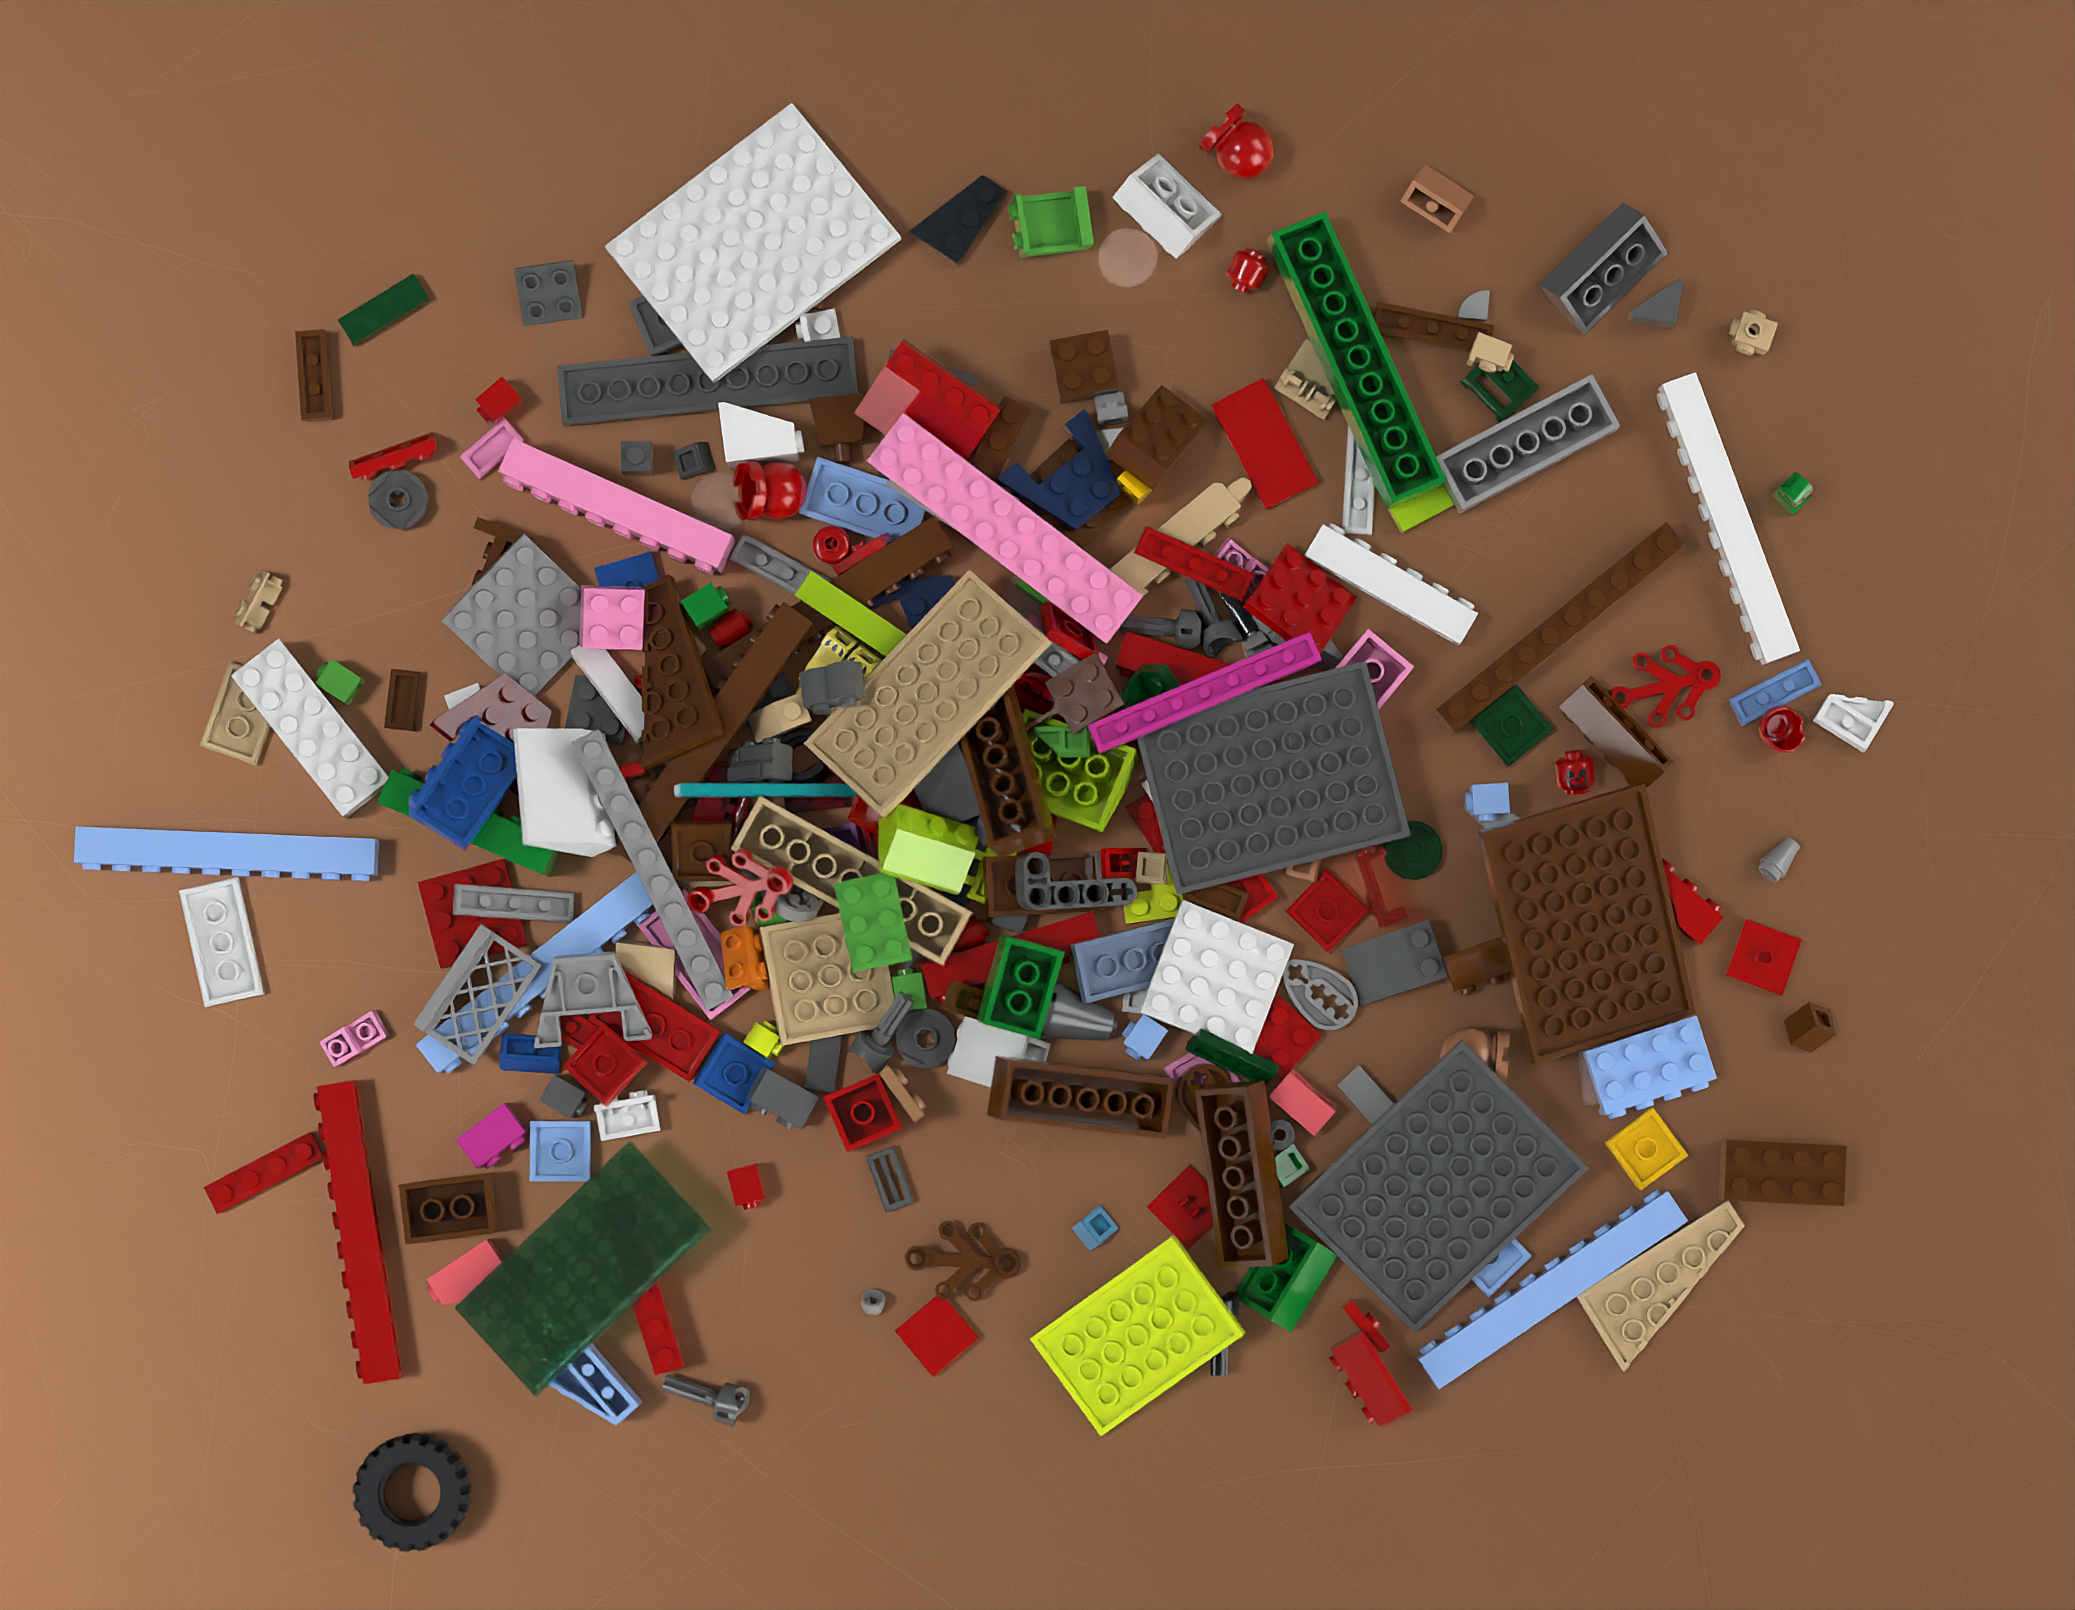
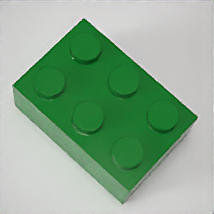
[977,933,1064,1039]

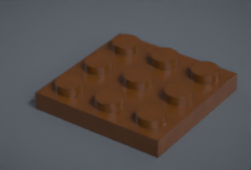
[1010,438,1132,549]

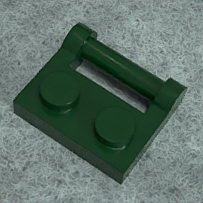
[1459,360,1539,423]

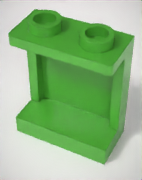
[1008,186,1094,258]

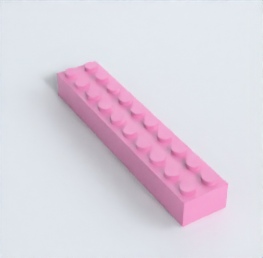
[867,413,1143,644]

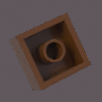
[1049,330,1119,404]

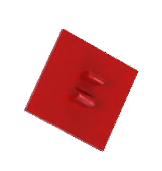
[1147,1165,1213,1250]

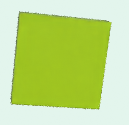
[1373,481,1454,534]

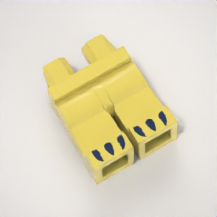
[796,626,882,717]

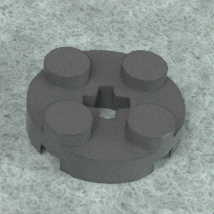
[368,470,429,531]
[896,1009,955,1069]

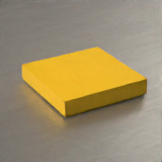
[1604,1107,1688,1191]

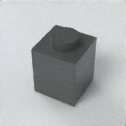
[621,441,654,476]
[539,1074,589,1119]

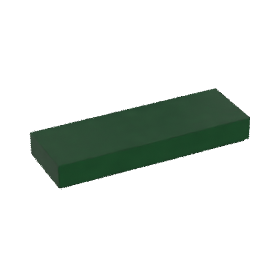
[338,273,430,346]
[1185,1028,1279,1085]

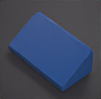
[499,1033,562,1074]

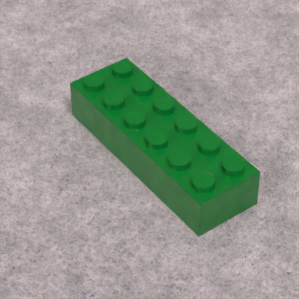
[377,767,560,877]

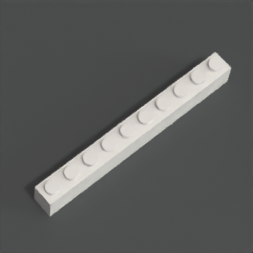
[1657,372,1800,665]

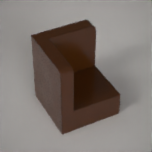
[1784,1002,1836,1052]

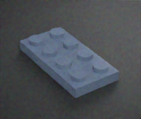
[1070,918,1175,1003]

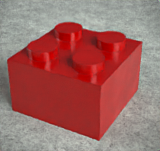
[823,1073,903,1152]

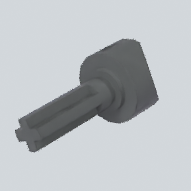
[1185,577,1244,658]
[1120,609,1204,650]
[848,991,915,1073]
[662,1374,750,1427]

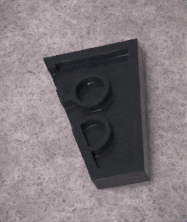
[909,175,1007,266]

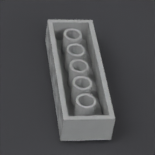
[1436,374,1620,514]

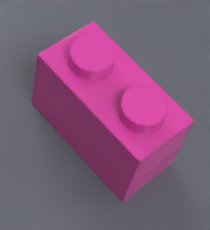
[456,1103,528,1169]

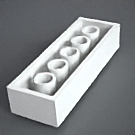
[231,639,389,818]

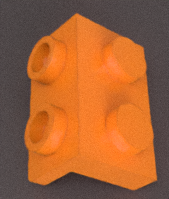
[720,925,770,992]

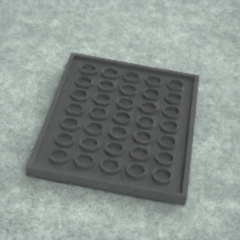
[1137,661,1411,895]
[1288,1039,1589,1332]

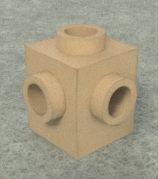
[1728,310,1778,356]

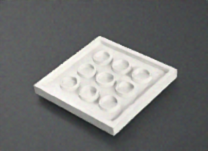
[1139,900,1294,1054]

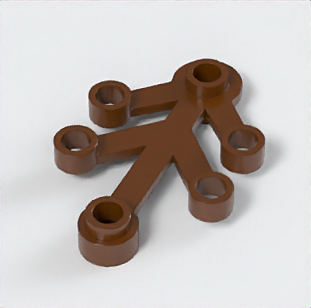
[904,1221,1021,1301]

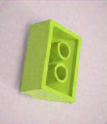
[879,804,975,895]

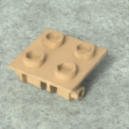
[1274,339,1337,420]

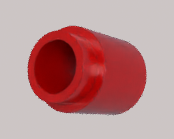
[707,608,754,650]
[952,915,989,952]

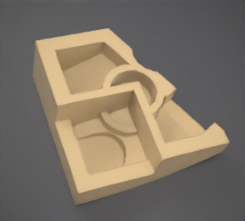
[616,939,677,1001]

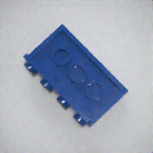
[408,715,517,851]

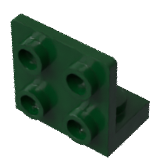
[1114,664,1181,747]

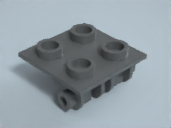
[514,260,583,326]

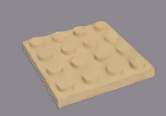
[759,913,895,1046]

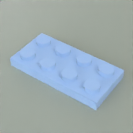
[799,457,926,541]

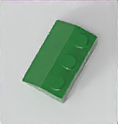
[1235,1223,1337,1332]

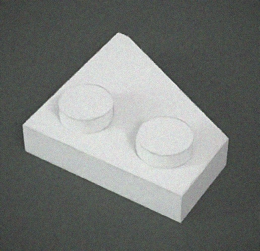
[1813,694,1894,752]

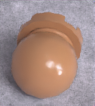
[1440,1027,1510,1083]

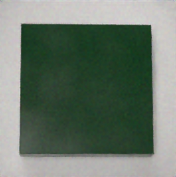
[1469,684,1554,767]

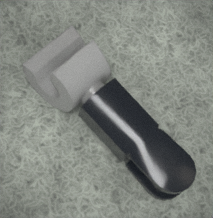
[1221,593,1272,658]

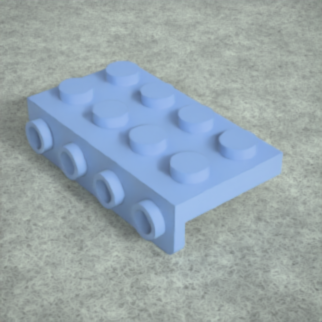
[1583,1015,1717,1119]

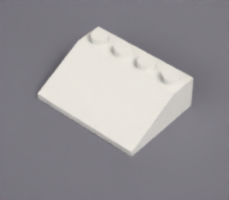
[513,728,616,857]

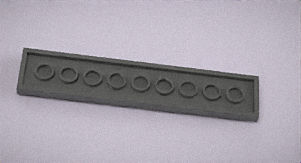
[557,336,858,426]

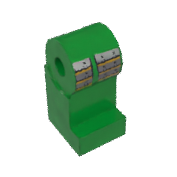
[1771,472,1814,516]

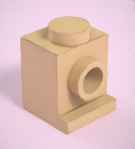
[1466,332,1514,373]

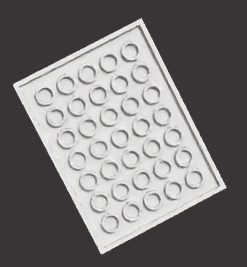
[605,103,901,384]

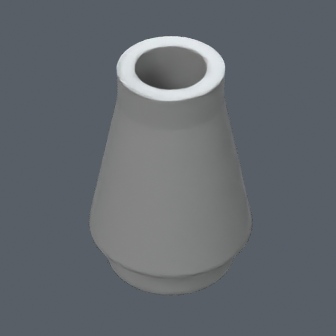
[1758,837,1800,882]

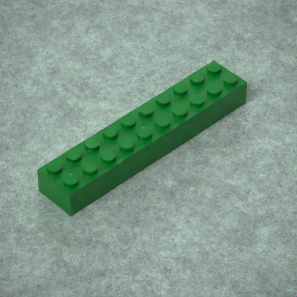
[1267,211,1447,510]

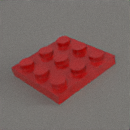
[1243,543,1357,654]
[417,859,528,969]

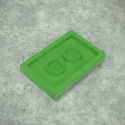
[834,873,912,973]

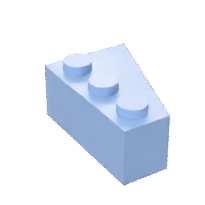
[534,1334,643,1425]

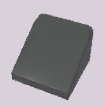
[672,442,715,480]

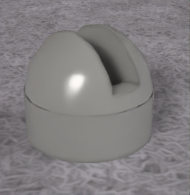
[861,1289,885,1315]

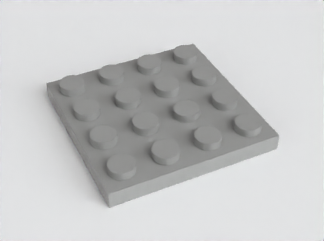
[441,533,581,696]

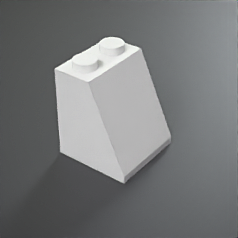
[718,402,805,470]
[947,1016,1051,1087]

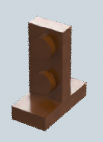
[472,517,536,586]

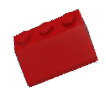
[1329,1329,1413,1427]

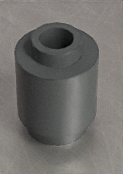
[1270,1120,1295,1150]

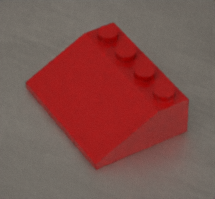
[854,339,1003,460]

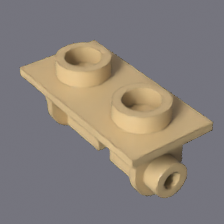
[234,570,283,633]

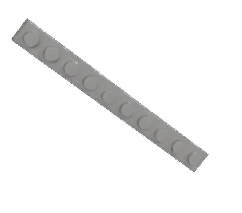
[572,729,734,1010]

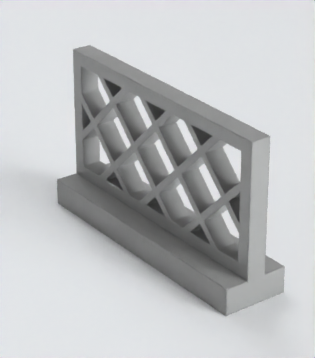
[413,924,543,1065]

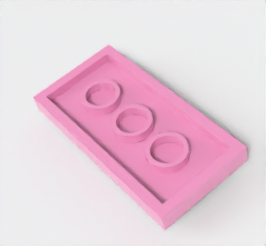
[637,889,752,1020]

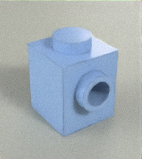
[1465,783,1510,822]
[1121,1014,1168,1061]

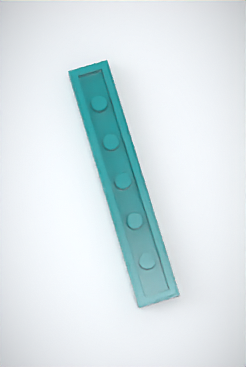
[674,783,856,797]

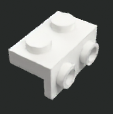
[594,1090,661,1141]

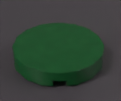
[1383,820,1443,880]

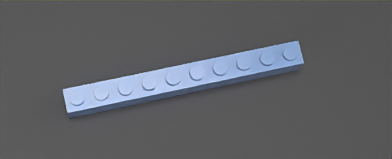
[74,827,379,881]
[415,871,654,1074]
[1416,1189,1688,1389]

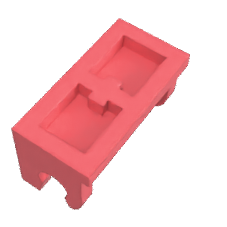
[1269,1068,1337,1136]

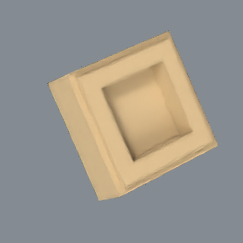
[1135,852,1169,885]

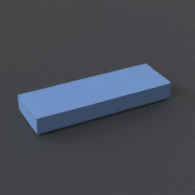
[1728,659,1822,726]

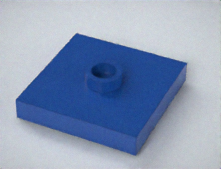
[594,551,659,588]
[693,1032,776,1115]

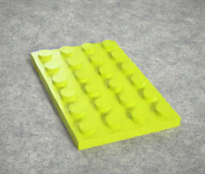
[1030,1235,1246,1436]

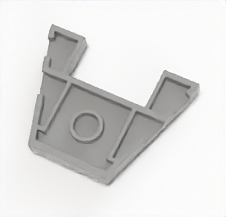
[534,951,652,1048]

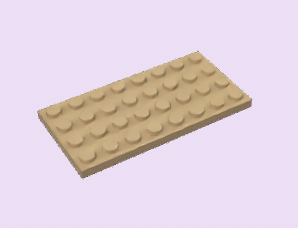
[804,570,1051,819]

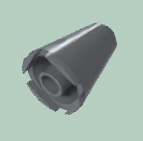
[1040,981,1118,1041]

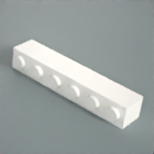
[1305,523,1478,646]

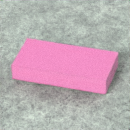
[459,418,525,480]

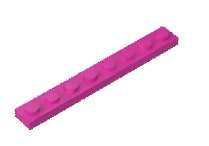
[1087,632,1322,754]

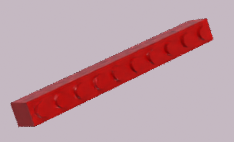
[313,1080,403,1385]

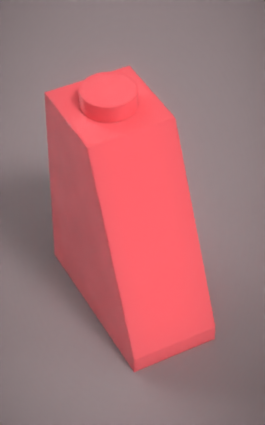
[426,1238,522,1305]

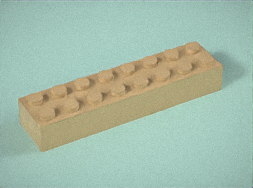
[731,796,973,966]

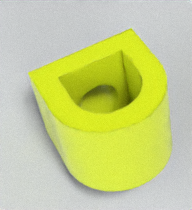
[743,1020,784,1059]

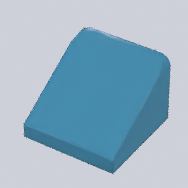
[1072,1205,1119,1250]

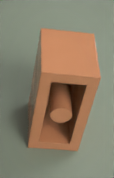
[1400,164,1474,233]

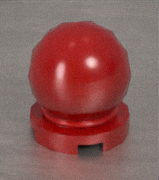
[1199,103,1275,179]
[732,461,807,521]

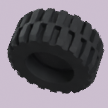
[352,1433,472,1552]

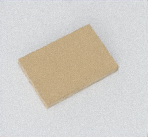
[199,662,271,766]

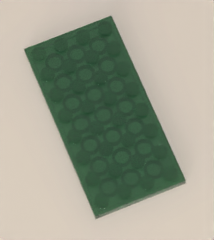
[454,1141,713,1396]

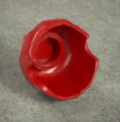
[1759,705,1806,753]

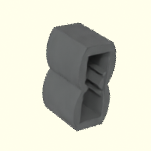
[799,660,866,714]

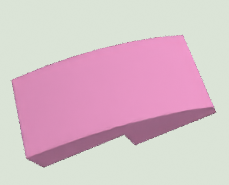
[1213,538,1268,594]
[319,1010,390,1068]

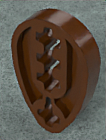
[1176,1063,1232,1131]

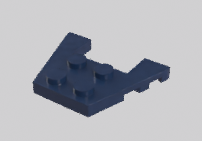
[996,409,1121,532]
[868,575,955,629]

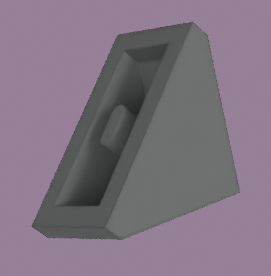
[1627,279,1683,329]

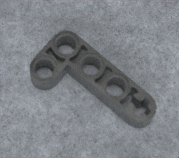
[1015,853,1137,910]

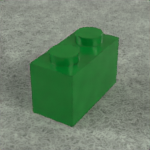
[681,582,732,632]

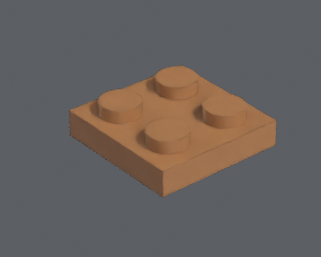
[879,1066,926,1122]

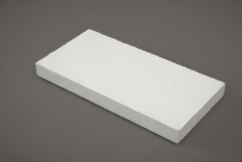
[179,877,265,1007]

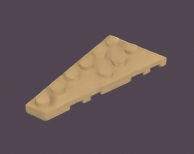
[1576,1200,1744,1372]

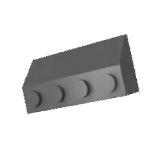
[1539,202,1668,335]

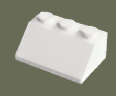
[1112,153,1222,259]

